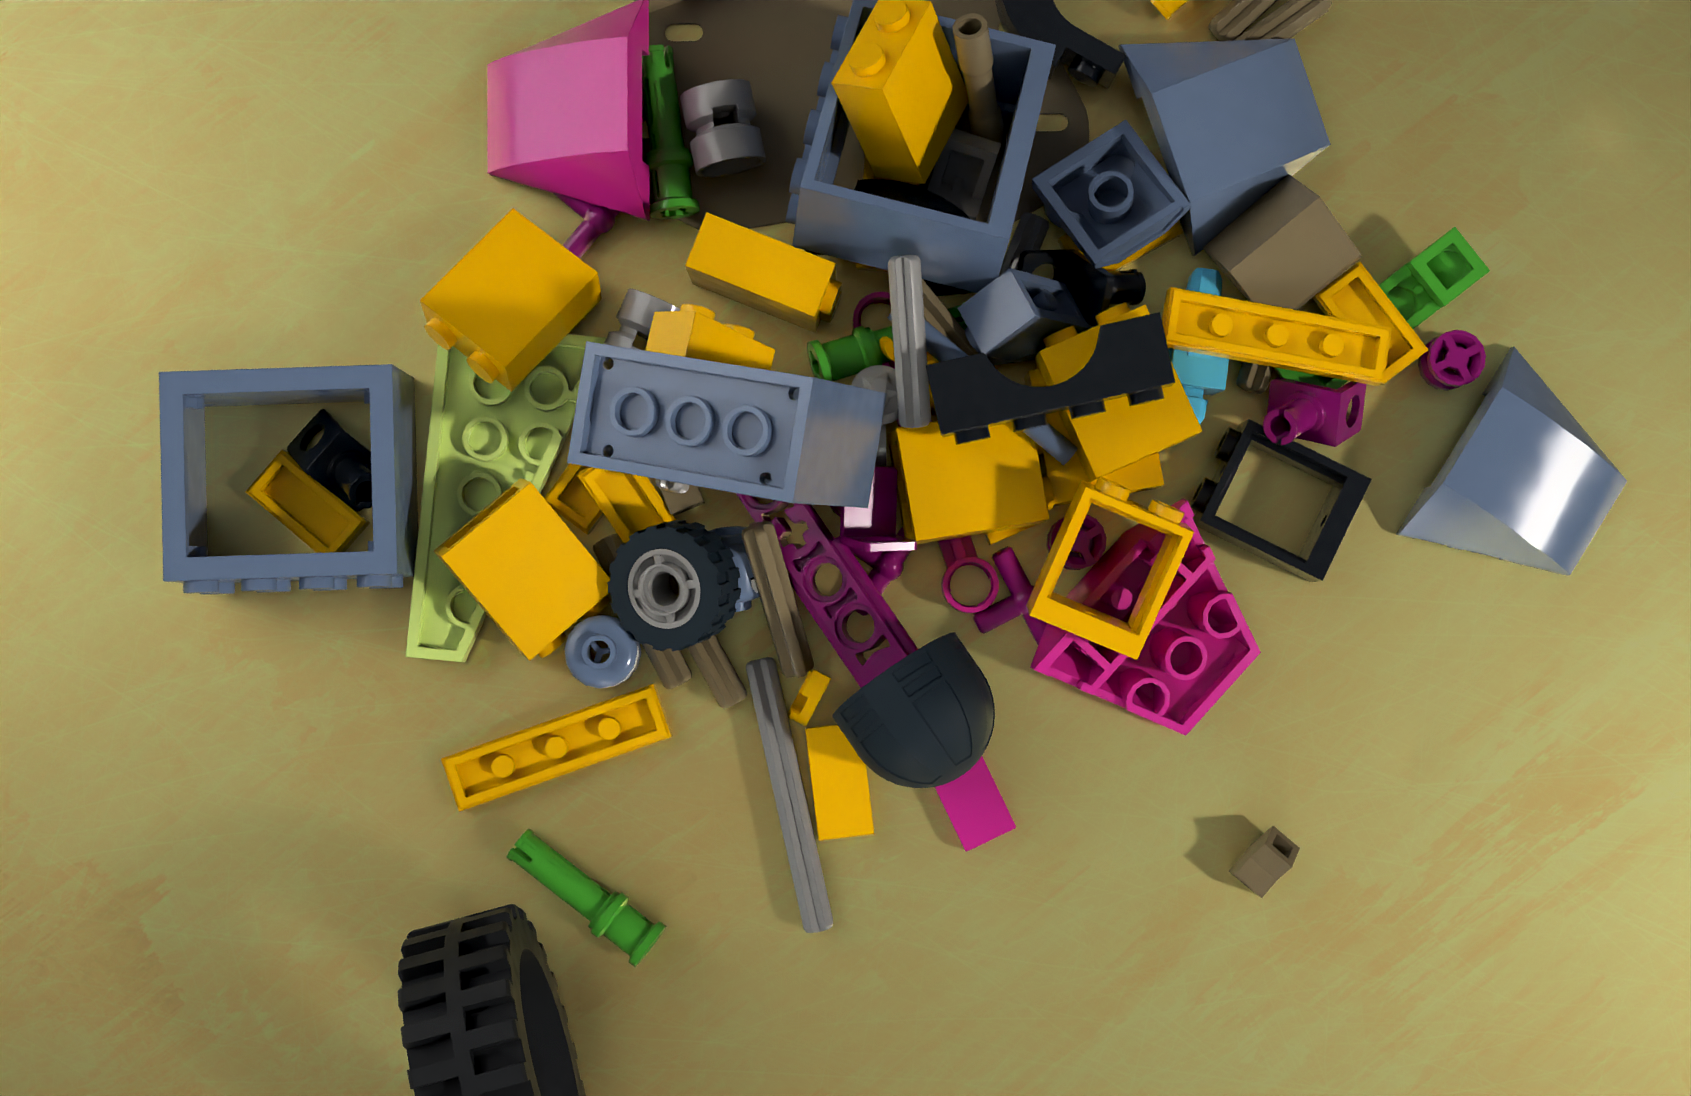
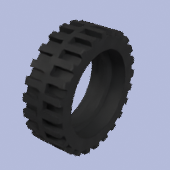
[398,904,586,1096]

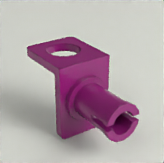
[1263,377,1367,447]
[830,466,917,552]

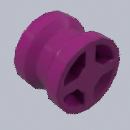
[1418,330,1486,391]
[1046,514,1107,570]

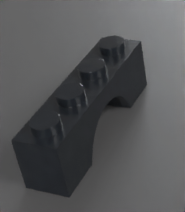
[926,312,1175,445]

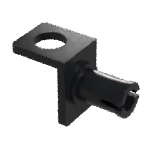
[1017,249,1146,327]
[287,409,372,511]

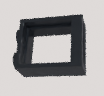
[1190,419,1372,582]

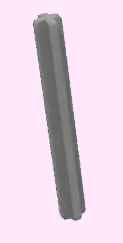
[746,657,833,933]

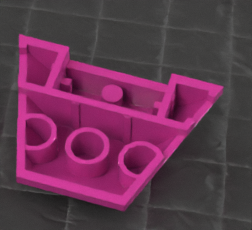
[487,0,650,221]
[1030,498,1261,736]

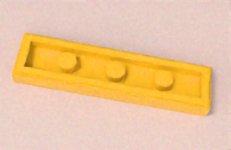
[1162,287,1392,386]
[441,683,673,812]

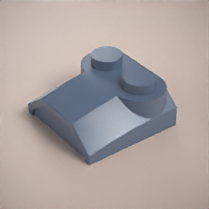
[1032,120,1191,269]

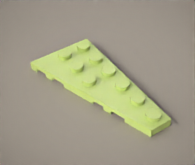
[405,334,606,662]

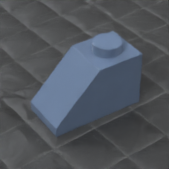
[958,268,1090,361]

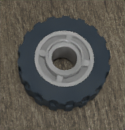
[607,520,741,651]

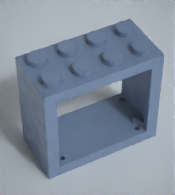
[786,0,1056,293]
[567,341,887,508]
[159,364,418,594]

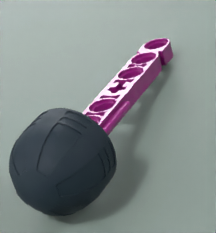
[736,493,995,788]

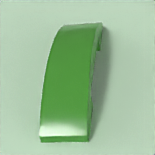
[1274,227,1490,389]

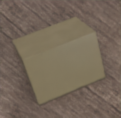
[1203,174,1362,310]

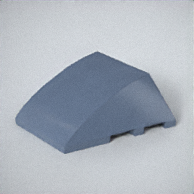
[1118,38,1331,256]
[1396,347,1627,576]

